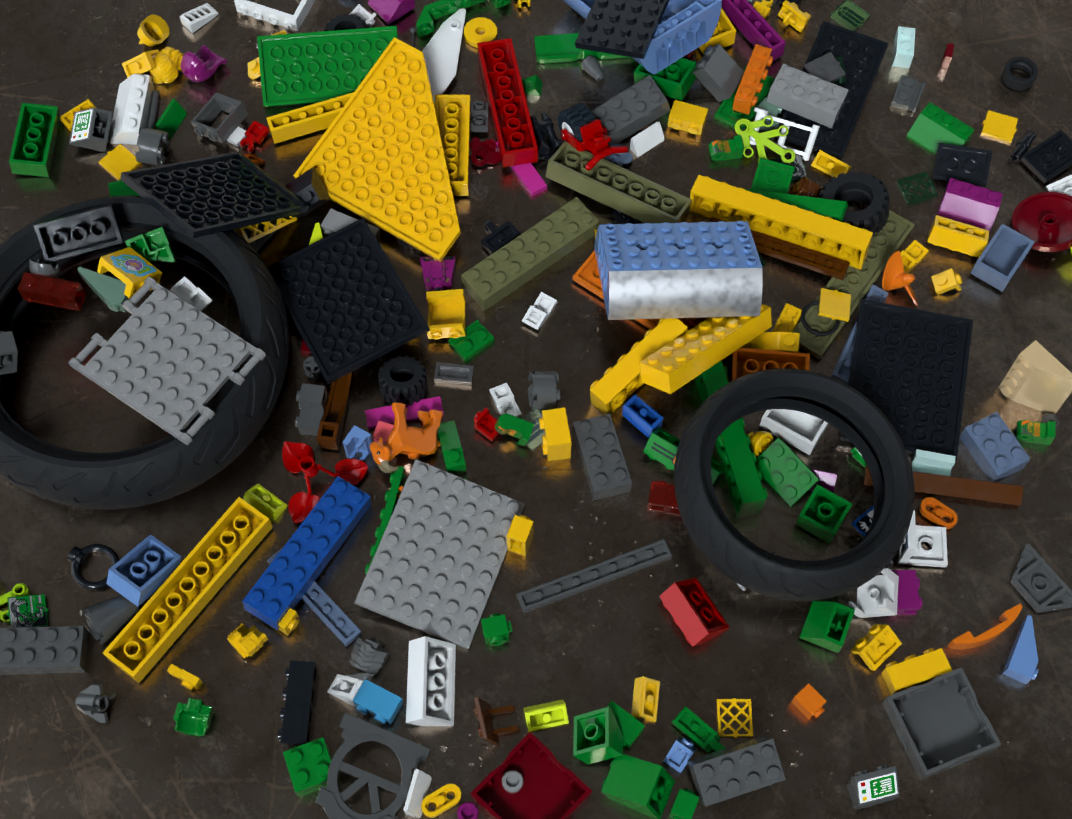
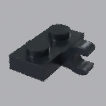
[481,220,521,255]

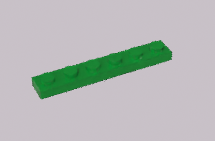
[365,466,406,574]

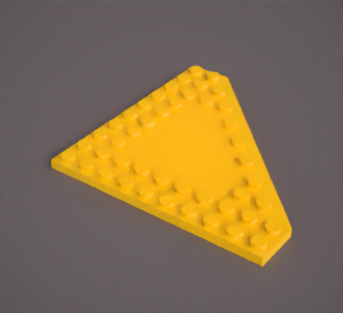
[293,37,461,262]

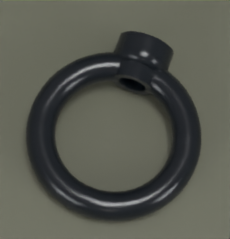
[67,544,119,590]

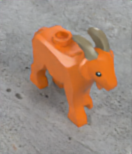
[369,402,443,473]

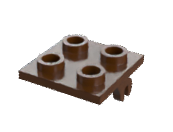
[473,697,520,746]

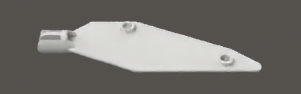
[422,8,466,106]

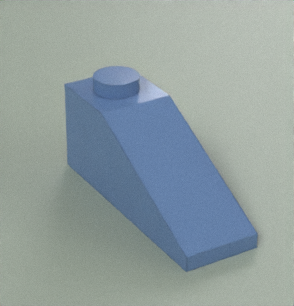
[1002,615,1039,684]

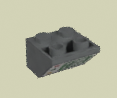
[69,108,112,152]
[847,764,900,810]

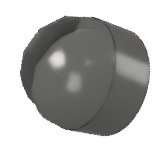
[1042,413,1059,427]

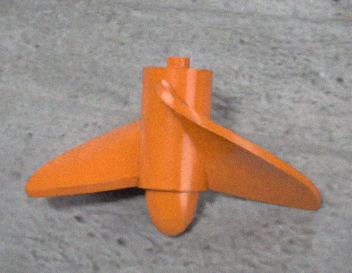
[882,251,918,307]

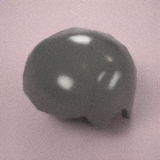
[30,258,61,281]

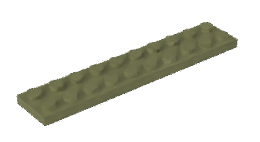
[792,210,915,359]

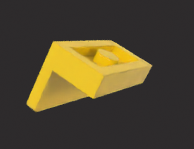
[122,49,159,78]

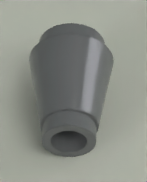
[581,55,605,82]

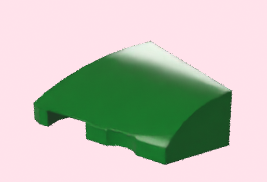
[125,227,176,262]

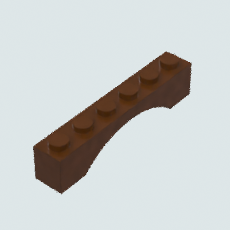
[316,370,355,450]

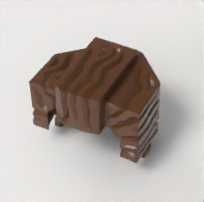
[789,176,823,198]

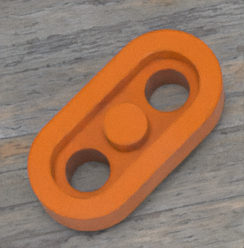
[919,497,958,529]

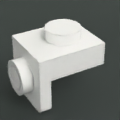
[349,4,377,28]

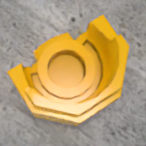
[227,623,268,658]

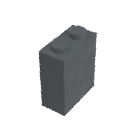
[693,44,744,102]

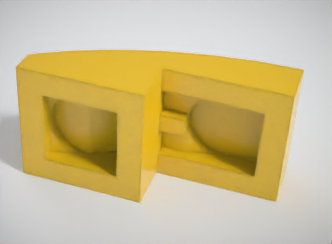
[901,240,929,273]

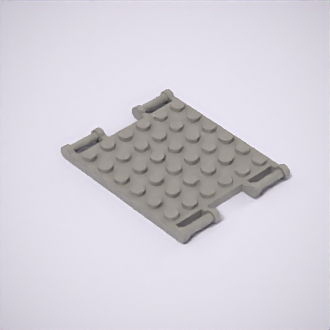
[68,276,266,445]

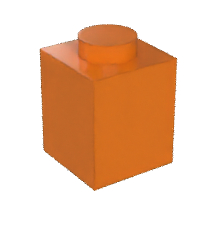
[791,683,827,720]

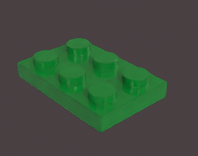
[755,437,820,507]

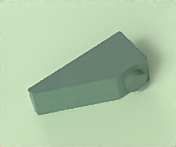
[77,267,130,313]

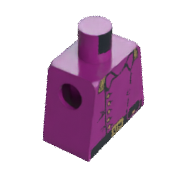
[420,256,456,291]

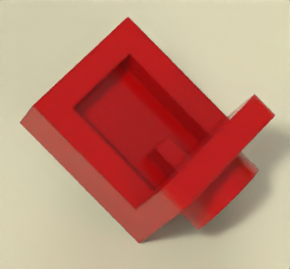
[474,408,500,441]

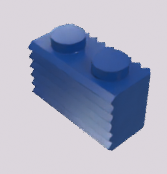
[622,395,663,438]

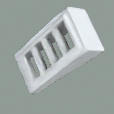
[179,3,219,34]

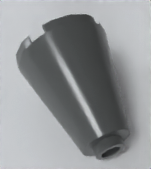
[80,595,140,645]

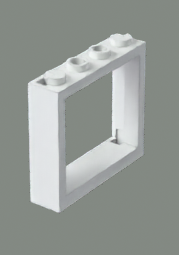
[234,0,315,31]

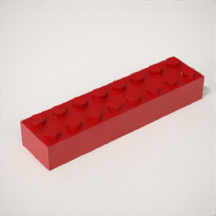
[477,38,538,167]

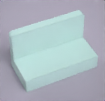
[911,449,956,476]

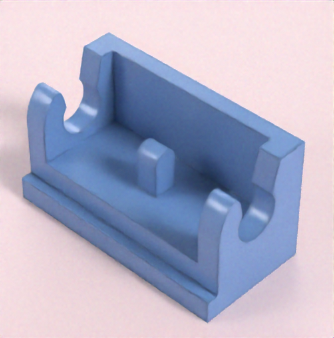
[343,425,373,462]

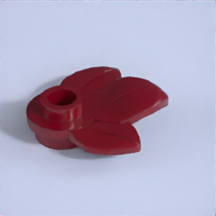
[470,137,501,166]

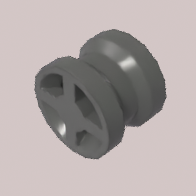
[303,356,322,379]

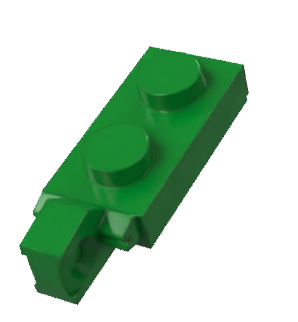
[671,706,725,754]

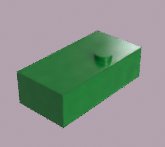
[9,102,60,177]

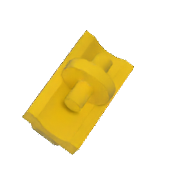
[778,0,811,32]

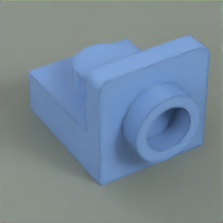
[663,737,697,773]

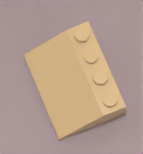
[998,340,1072,415]

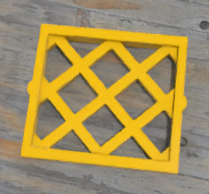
[716,698,753,738]

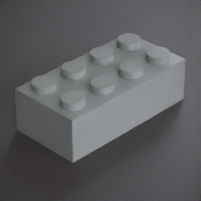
[767,64,849,128]

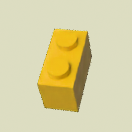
[668,100,708,136]
[506,515,534,556]

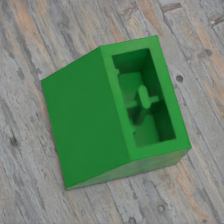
[799,601,855,653]

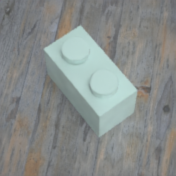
[892,26,916,69]

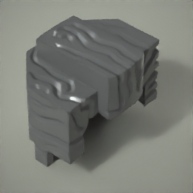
[349,636,390,675]

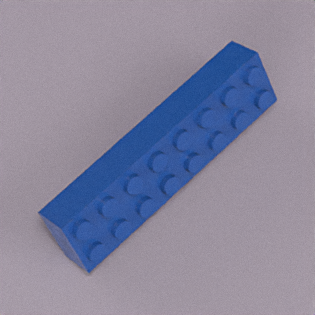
[242,476,371,631]

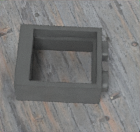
[191,92,248,143]

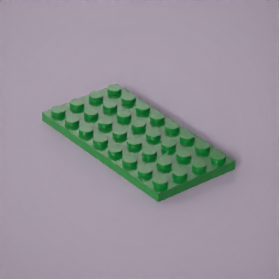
[257,26,398,107]

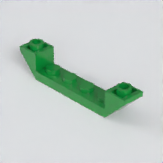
[416,0,511,37]

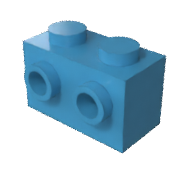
[353,679,403,725]

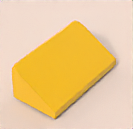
[811,150,852,178]
[631,676,660,722]

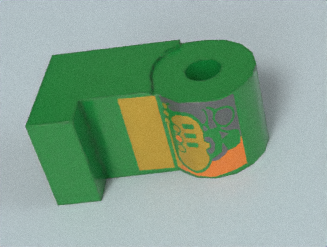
[708,135,744,161]
[495,414,534,446]
[1016,420,1056,445]

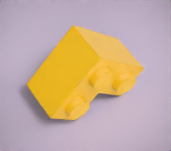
[539,407,572,461]

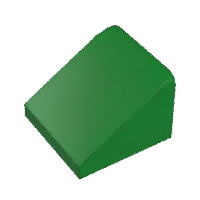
[521,75,543,96]

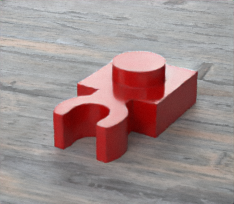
[240,120,270,153]

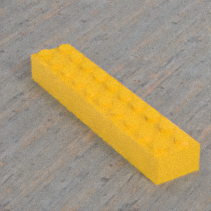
[689,175,873,270]
[103,497,273,683]

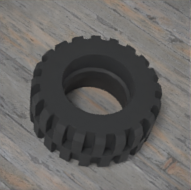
[819,171,889,236]

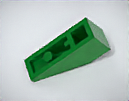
[437,420,467,476]

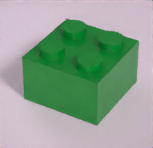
[795,484,852,544]
[283,737,339,797]

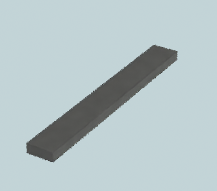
[516,538,672,614]

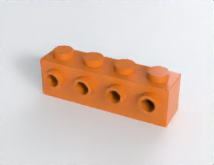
[732,44,774,115]

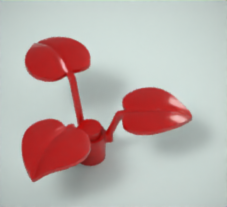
[282,441,368,523]

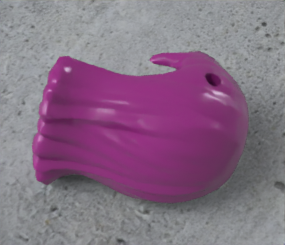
[180,45,228,83]

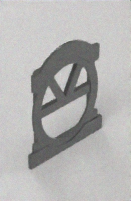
[315,713,430,819]

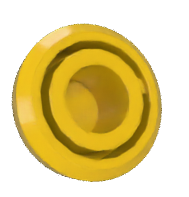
[749,431,773,457]

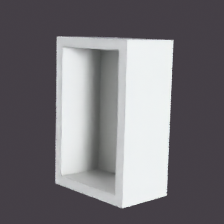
[759,409,829,455]

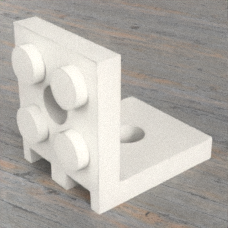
[898,510,948,567]

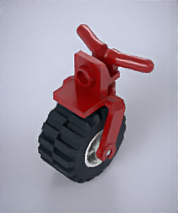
[558,103,628,171]

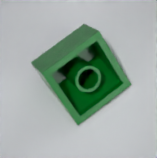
[573,707,623,765]

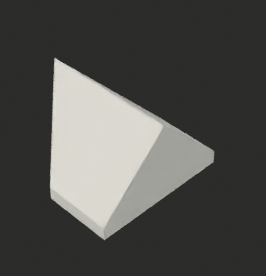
[327,672,374,707]

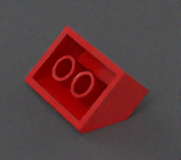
[659,578,730,647]

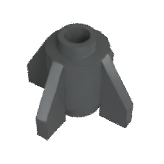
[75,683,116,723]

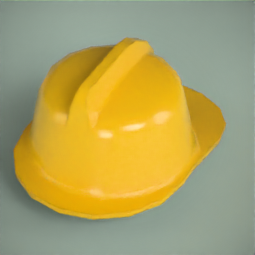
[137,14,170,47]

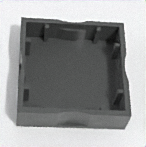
[882,667,1002,781]

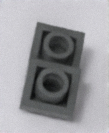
[470,101,489,132]

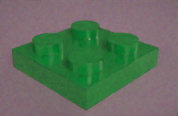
[751,158,795,194]

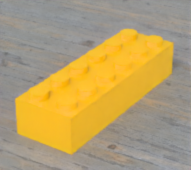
[435,95,471,196]
[590,318,688,415]

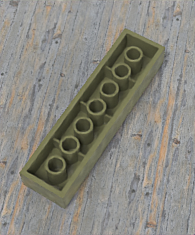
[545,141,692,224]
[461,197,600,311]

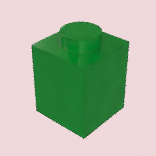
[669,788,700,819]

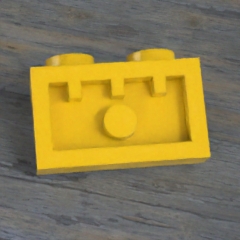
[851,624,902,671]

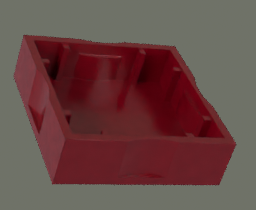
[470,732,592,819]

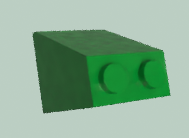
[601,754,675,819]

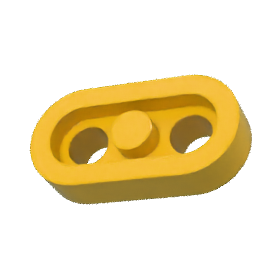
[421,783,461,818]

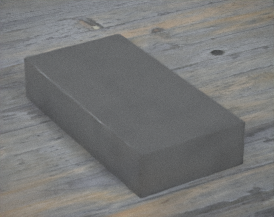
[434,362,474,386]

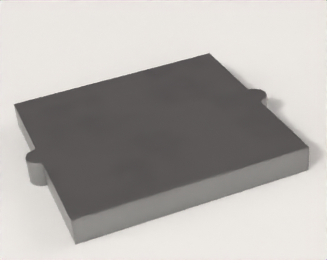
[804,52,846,82]

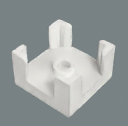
[849,568,899,618]

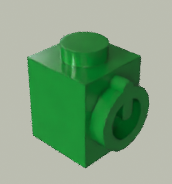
[481,613,512,646]

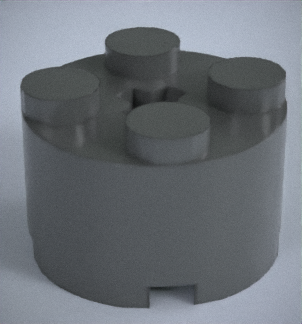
[136,127,170,166]
[528,371,560,410]

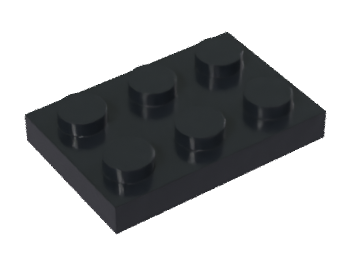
[1020,130,1072,184]
[932,143,992,187]

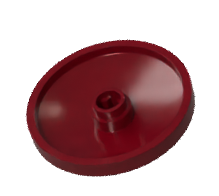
[1012,192,1072,252]

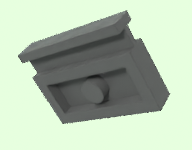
[891,75,926,113]

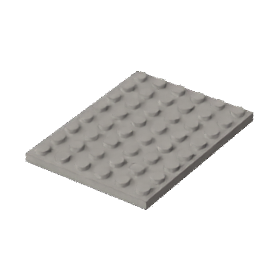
[354,460,525,649]

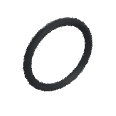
[801,301,841,336]

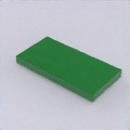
[714,66,775,131]

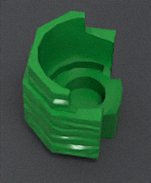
[173,698,214,736]

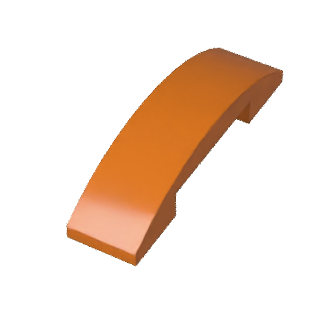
[947,603,1023,650]

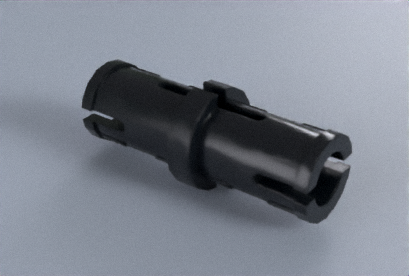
[1009,130,1037,162]

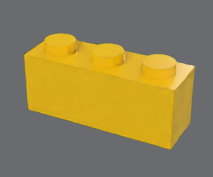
[927,215,989,258]
[881,648,953,695]

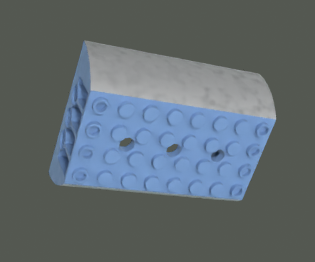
[594,221,763,320]

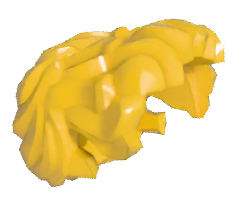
[150,47,184,84]

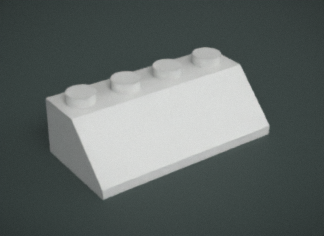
[108,74,155,145]
[406,636,456,726]

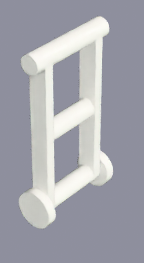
[749,107,820,161]

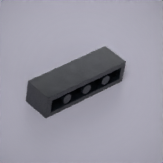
[278,661,317,748]

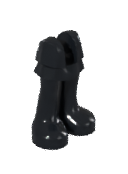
[530,112,567,160]

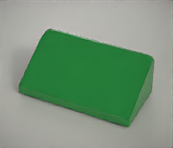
[156,99,187,139]

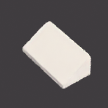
[630,121,664,157]
[403,769,432,818]

